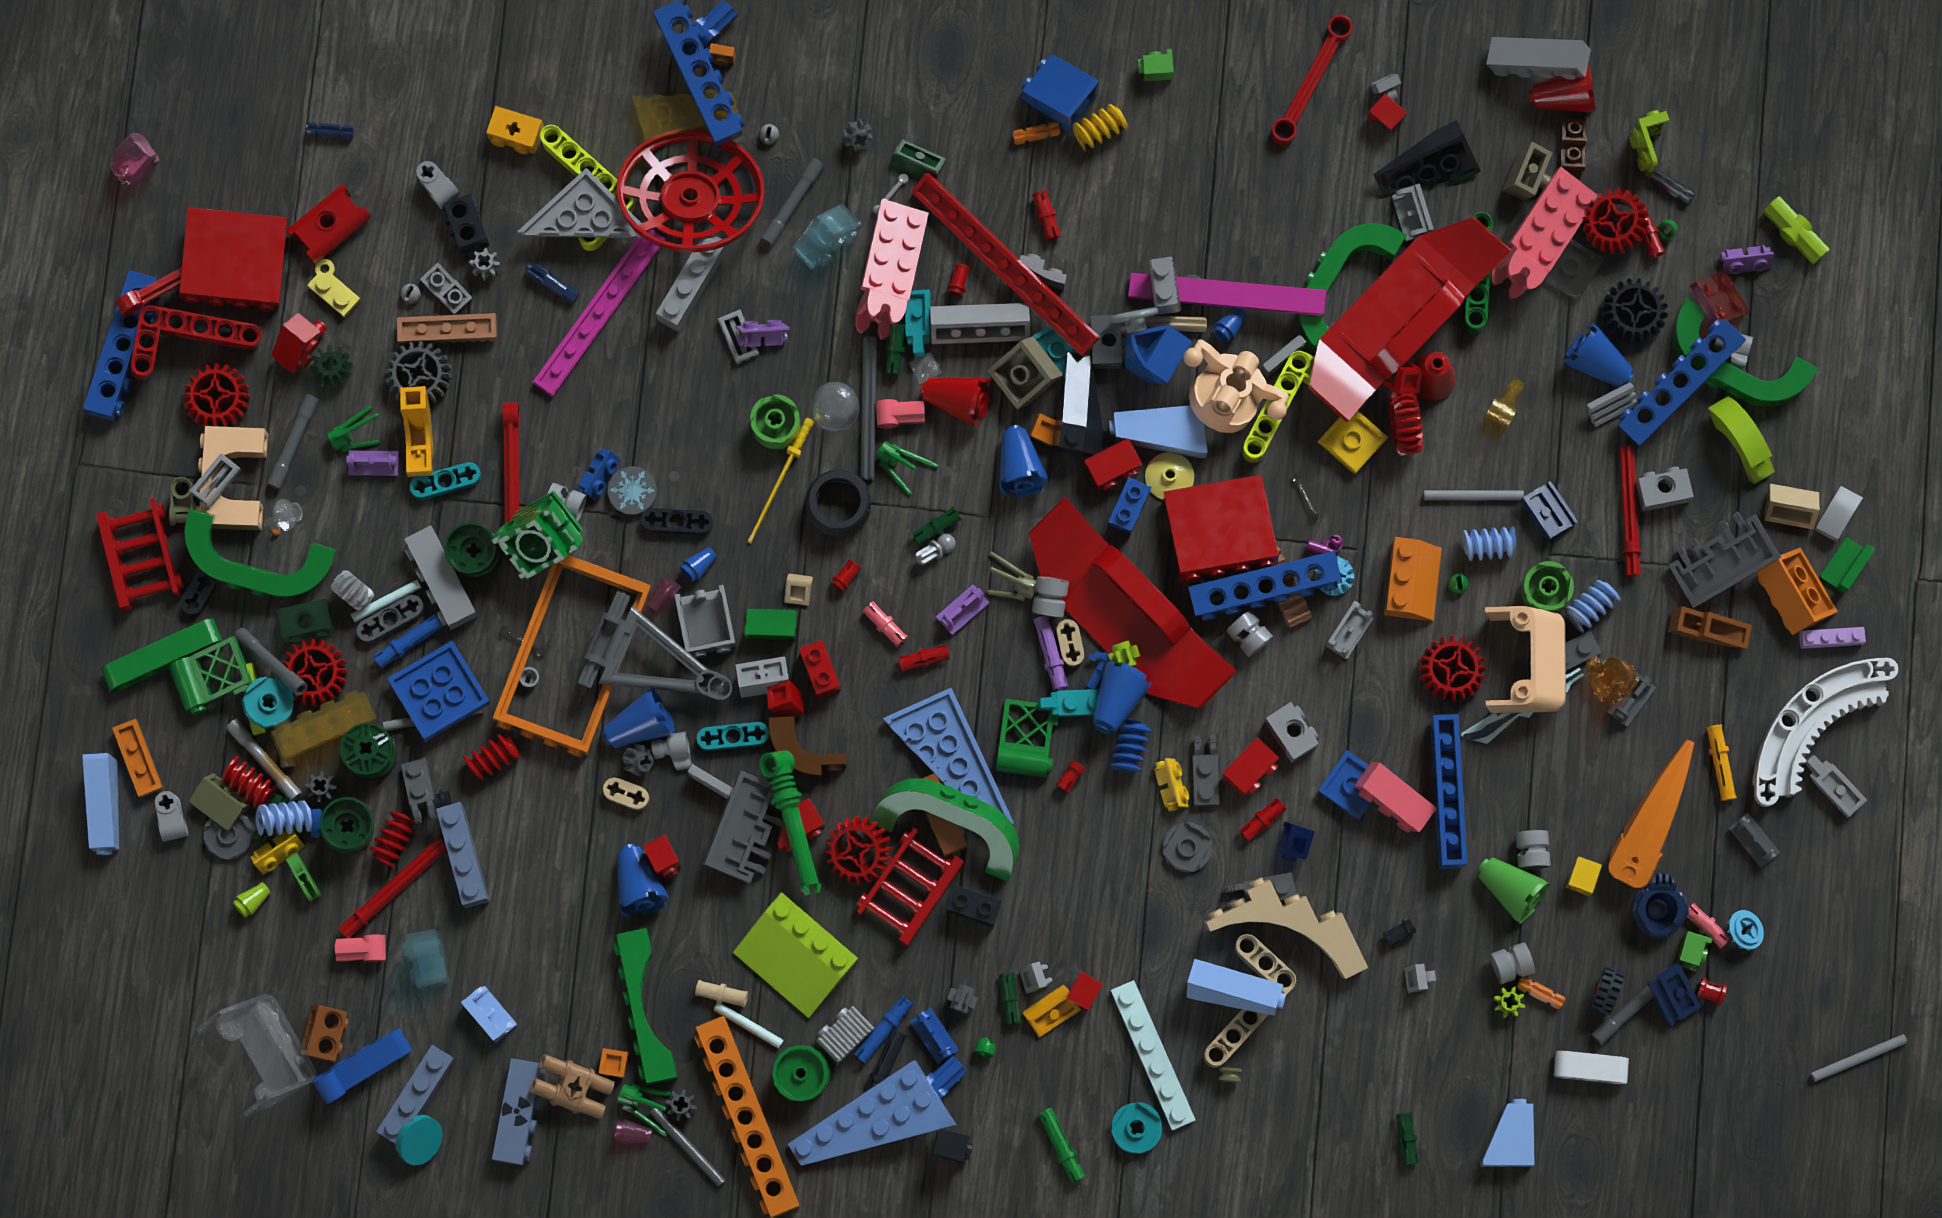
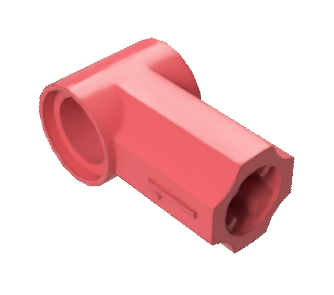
[876,399,925,429]
[335,935,386,962]

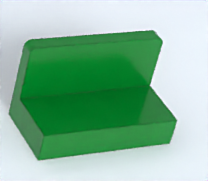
[1820,538,1876,594]
[745,609,797,640]

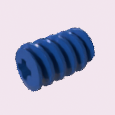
[1109,718,1152,773]

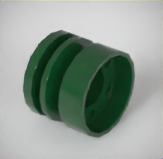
[444,522,503,579]
[340,722,398,781]
[320,797,374,856]

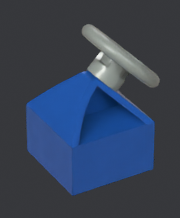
[1110,307,1192,385]

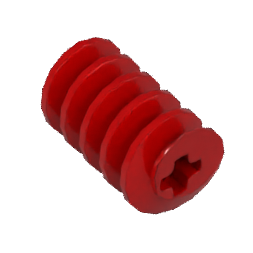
[463,731,520,781]
[221,756,278,809]
[369,811,416,868]

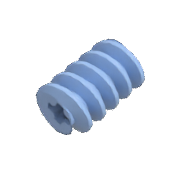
[1463,526,1516,561]
[1565,580,1621,633]
[256,801,312,836]

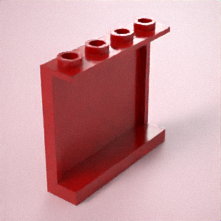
[179,207,287,311]
[1163,475,1279,583]

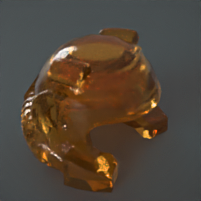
[1586,656,1639,704]

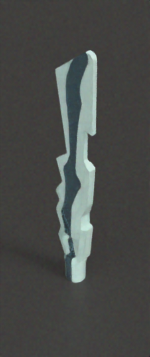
[1461,668,1584,744]

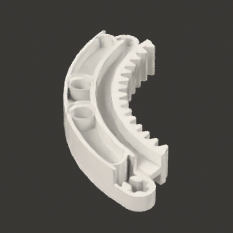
[1752,658,1898,807]

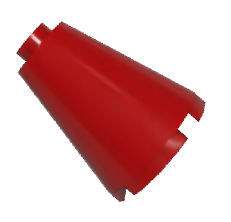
[1528,63,1596,112]
[1412,352,1456,402]
[920,377,991,427]

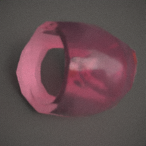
[111,133,159,185]

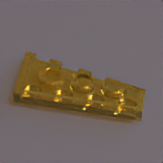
[632,92,739,141]

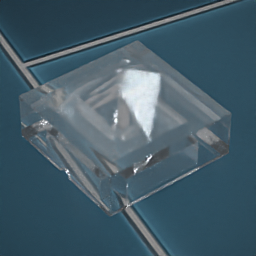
[909,352,942,386]

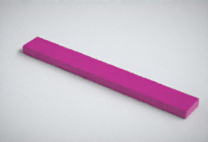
[532,230,666,398]
[1128,273,1327,316]

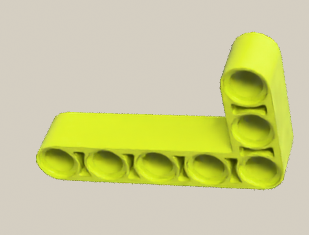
[540,125,635,251]
[1242,351,1314,463]

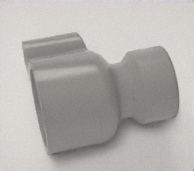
[1713,334,1753,369]
[651,732,692,770]

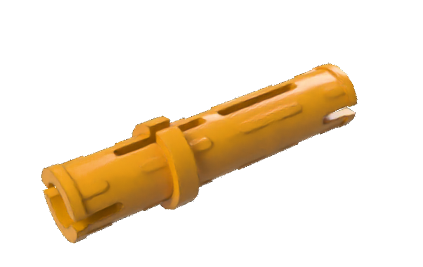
[1706,724,1737,801]

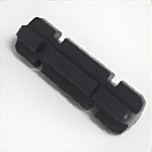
[1649,169,1696,204]

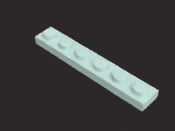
[1111,980,1195,1131]

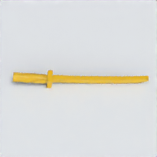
[748,418,814,544]

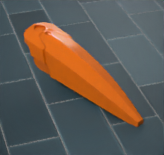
[1608,739,1694,888]

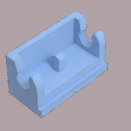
[461,986,517,1043]

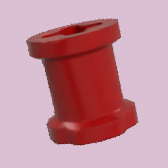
[1696,977,1727,1006]

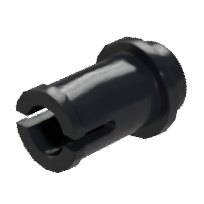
[420,790,452,814]
[1382,919,1416,947]

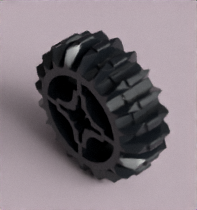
[1601,278,1668,344]

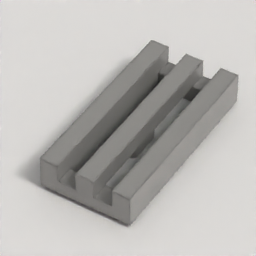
[718,310,759,364]
[1261,335,1306,378]
[1587,382,1639,427]
[189,454,241,508]
[688,764,732,799]

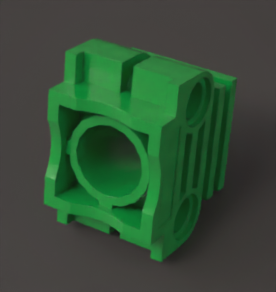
[492,491,583,579]

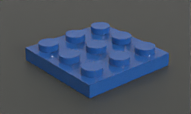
[387,641,490,742]

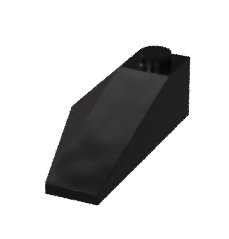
[1373,120,1481,195]
[1051,352,1104,457]

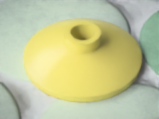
[1145,452,1194,500]

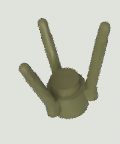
[987,552,1036,602]

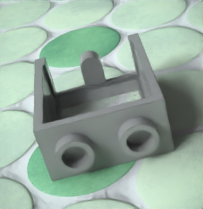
[675,585,736,659]

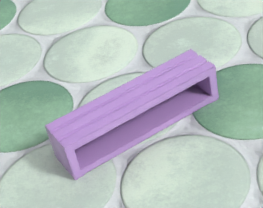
[1799,627,1866,649]

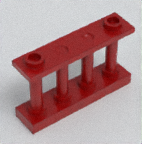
[96,498,184,612]
[856,828,964,947]

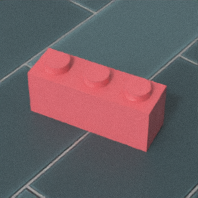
[1354,762,1436,833]

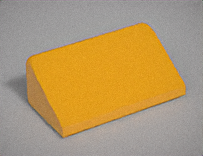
[1023,985,1081,1038]

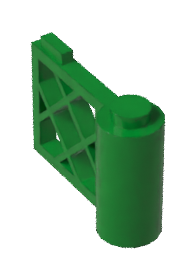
[168,636,253,715]
[996,699,1059,778]

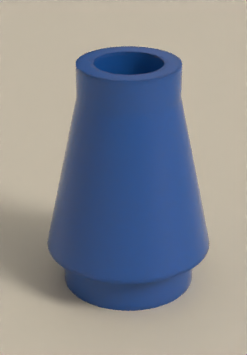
[1213,308,1247,343]
[680,547,717,582]

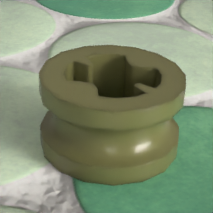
[1218,1067,1242,1083]

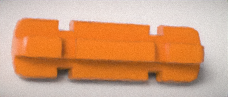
[1013,121,1061,145]
[1517,976,1565,1009]

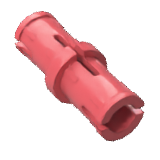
[862,601,908,647]
[1687,903,1731,949]

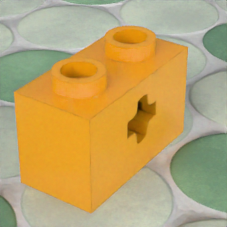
[486,106,544,154]

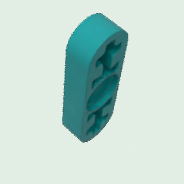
[410,462,481,500]
[697,722,770,751]

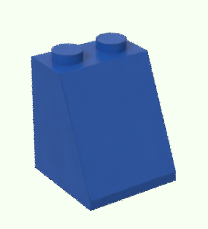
[1021,54,1099,133]

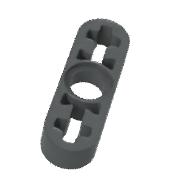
[357,595,425,644]

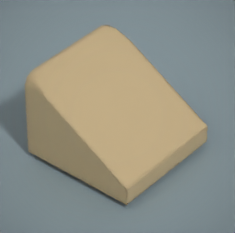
[784,574,813,606]

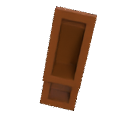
[1668,606,1752,649]
[922,773,968,857]

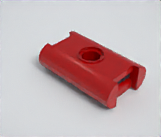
[286,184,372,264]

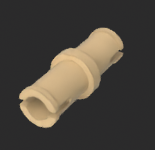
[695,980,748,1007]

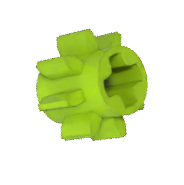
[1108,641,1140,667]
[1493,987,1525,1018]

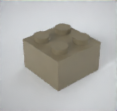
[987,337,1063,409]

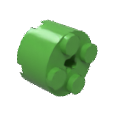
[750,394,801,450]
[1520,561,1574,613]

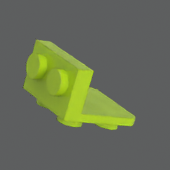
[1629,110,1669,177]

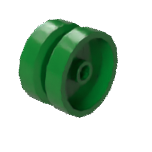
[772,1045,831,1101]

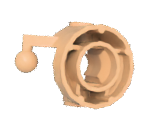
[1183,340,1289,433]

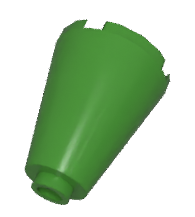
[1478,857,1550,923]

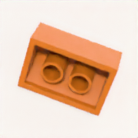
[1384,537,1442,621]
[1756,547,1838,635]

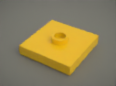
[1318,410,1388,474]

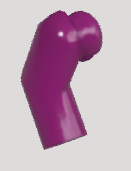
[1306,535,1343,555]

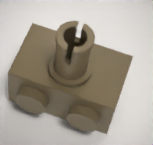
[1503,142,1553,201]

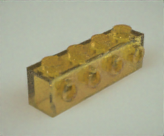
[270,690,376,762]

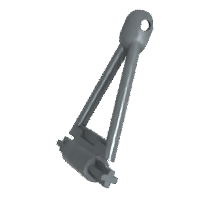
[577,591,732,700]

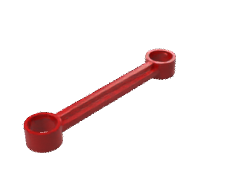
[1271,15,1353,145]
[115,267,182,317]
[502,402,520,525]

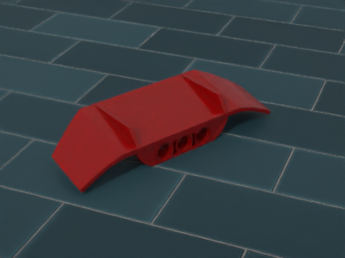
[1308,217,1512,423]
[1028,497,1237,709]

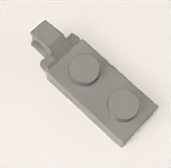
[1804,755,1867,818]

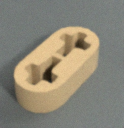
[1057,619,1084,667]
[603,778,650,811]

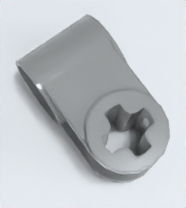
[416,161,460,209]
[155,791,188,842]

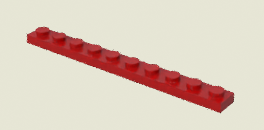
[911,173,1100,356]

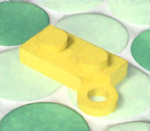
[308,259,361,318]

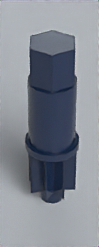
[525,263,580,305]

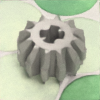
[331,570,374,611]

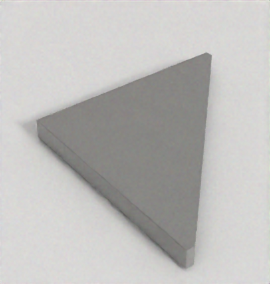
[517,168,652,238]

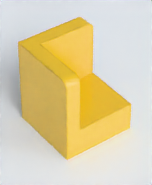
[1565,857,1602,896]

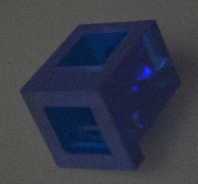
[1277,821,1315,862]

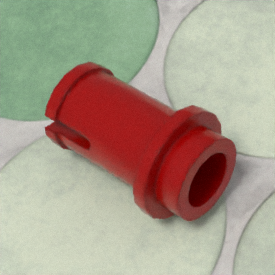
[947,264,970,297]
[831,559,861,592]
[1056,760,1085,793]

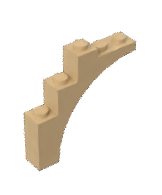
[1204,877,1368,979]

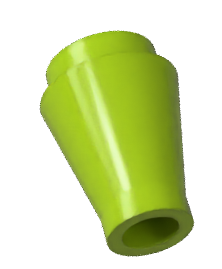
[232,882,271,918]

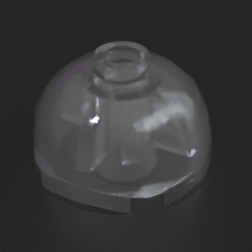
[810,381,859,432]

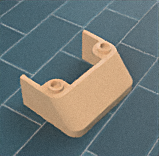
[1485,606,1566,713]

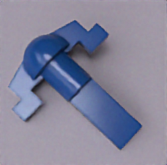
[1086,651,1118,690]

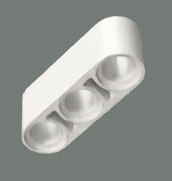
[1554,1051,1629,1084]

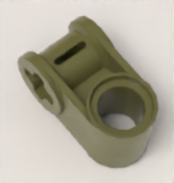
[169,477,197,526]

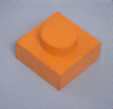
[709,43,736,65]
[1029,413,1056,447]
[599,1048,629,1078]

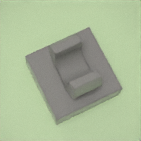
[1370,74,1401,100]
[1019,962,1052,994]
[1404,964,1436,993]

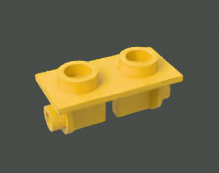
[1154,758,1189,812]
[251,829,305,875]

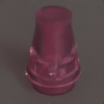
[647,575,682,613]
[614,1119,652,1144]

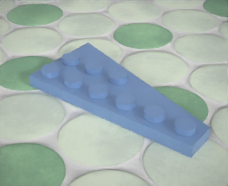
[883,688,1014,825]
[788,1060,956,1166]

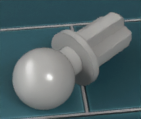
[915,534,956,565]

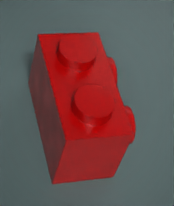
[1084,438,1142,491]
[1221,737,1279,797]

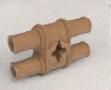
[529,1054,614,1119]

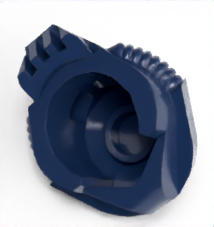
[1630,873,1689,939]

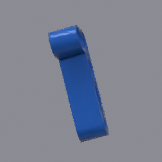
[312,1027,412,1104]

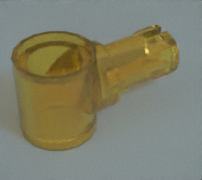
[1485,378,1525,429]

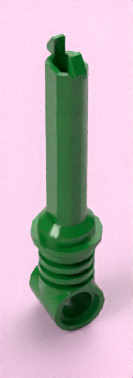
[759,750,821,896]

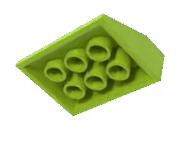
[733,892,859,1018]

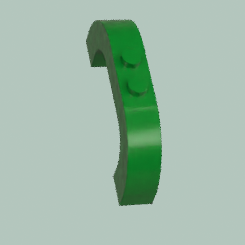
[1298,223,1407,353]
[1673,298,1818,407]
[185,508,337,597]
[869,779,1020,882]

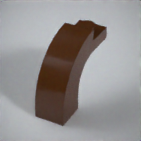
[769,716,847,778]

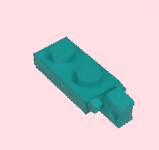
[905,289,931,358]
[1038,689,1100,717]

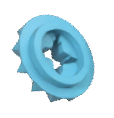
[1314,556,1354,596]
[1727,910,1764,951]

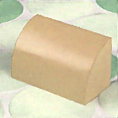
[1764,484,1820,530]

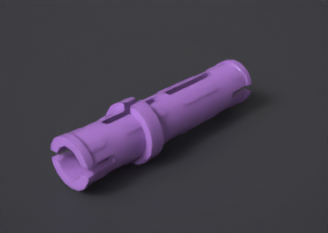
[1033,615,1069,691]

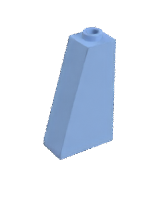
[1109,405,1207,458]
[83,753,119,855]
[1187,959,1286,1016]

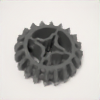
[385,341,452,404]

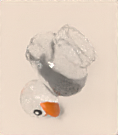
[264,499,303,536]

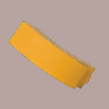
[400,386,433,477]

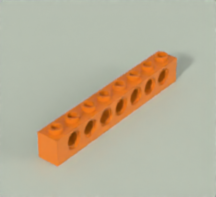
[694,1016,800,1218]

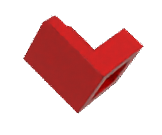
[1367,94,1407,130]
[1384,361,1423,394]
[767,680,804,717]
[1067,971,1103,1012]

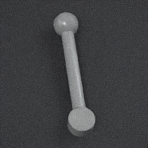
[873,174,908,215]

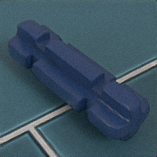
[306,122,354,140]

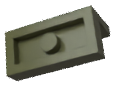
[189,773,253,830]

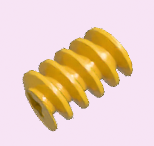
[1073,104,1128,151]

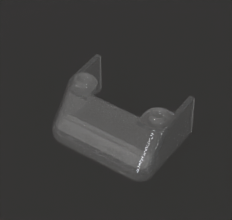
[196,994,316,1117]

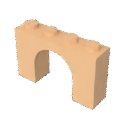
[195,426,268,531]

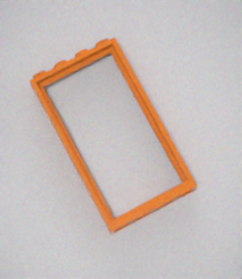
[493,555,651,757]

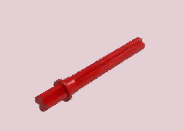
[1619,445,1642,577]
[338,838,447,939]

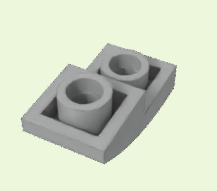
[1020,254,1067,290]
[420,263,472,314]
[1815,486,1863,542]

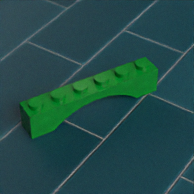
[613,928,678,1085]

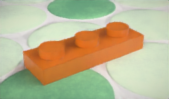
[112,718,164,798]

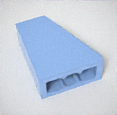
[1480,1099,1534,1167]

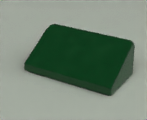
[890,139,946,180]

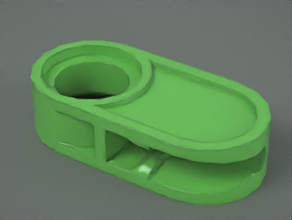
[286,853,321,901]

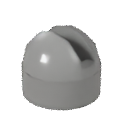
[759,124,779,145]
[401,284,421,305]
[519,667,539,687]

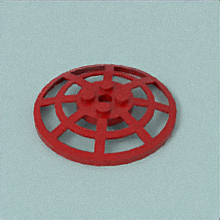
[617,129,764,253]

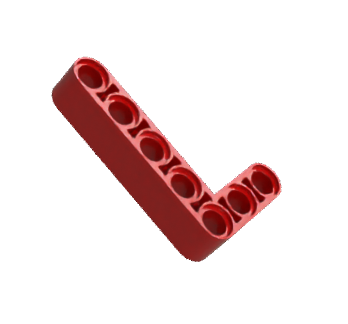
[131,306,261,380]

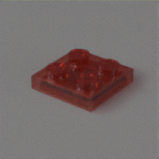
[1690,271,1750,324]

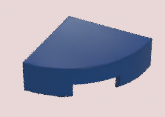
[310,809,322,838]

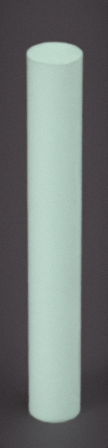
[351,580,421,623]
[714,1003,784,1049]

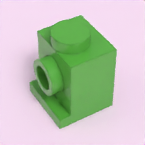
[1138,49,1174,82]
[1676,931,1712,972]

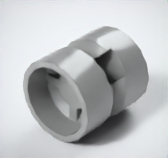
[548,483,587,522]
[1032,576,1069,617]
[1226,610,1273,658]
[1515,830,1551,870]
[1490,942,1535,984]

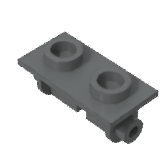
[1607,673,1657,727]
[1729,813,1780,868]

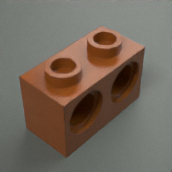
[299,1005,348,1062]

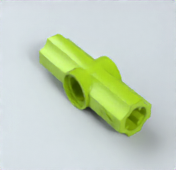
[1763,196,1830,265]

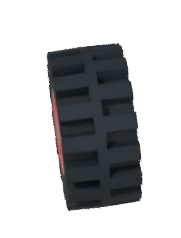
[1591,966,1625,1015]

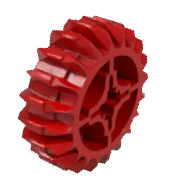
[1583,188,1649,254]
[183,363,251,427]
[1388,391,1423,456]
[1418,635,1487,703]
[281,639,348,706]
[824,816,892,885]

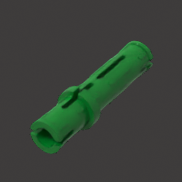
[1038,1108,1086,1184]

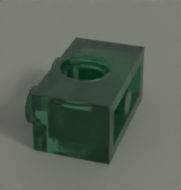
[277,599,335,645]

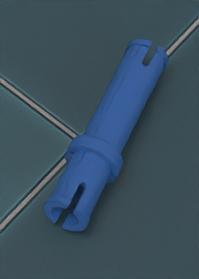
[373,614,444,669]
[853,995,914,1064]

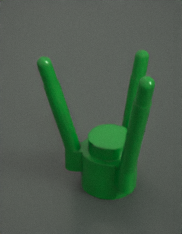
[328,406,380,453]
[875,441,939,496]
[617,1083,671,1136]

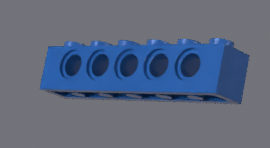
[653,0,745,147]
[83,270,162,422]
[1619,319,1746,446]
[1189,551,1342,621]
[1430,714,1468,869]

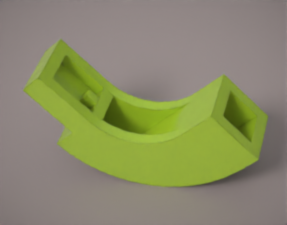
[1708,396,1775,484]

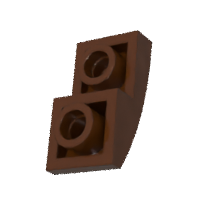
[1560,119,1587,172]

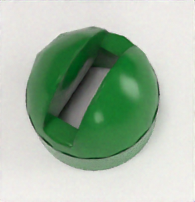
[1657,219,1678,241]
[1448,574,1468,595]
[974,1037,996,1058]

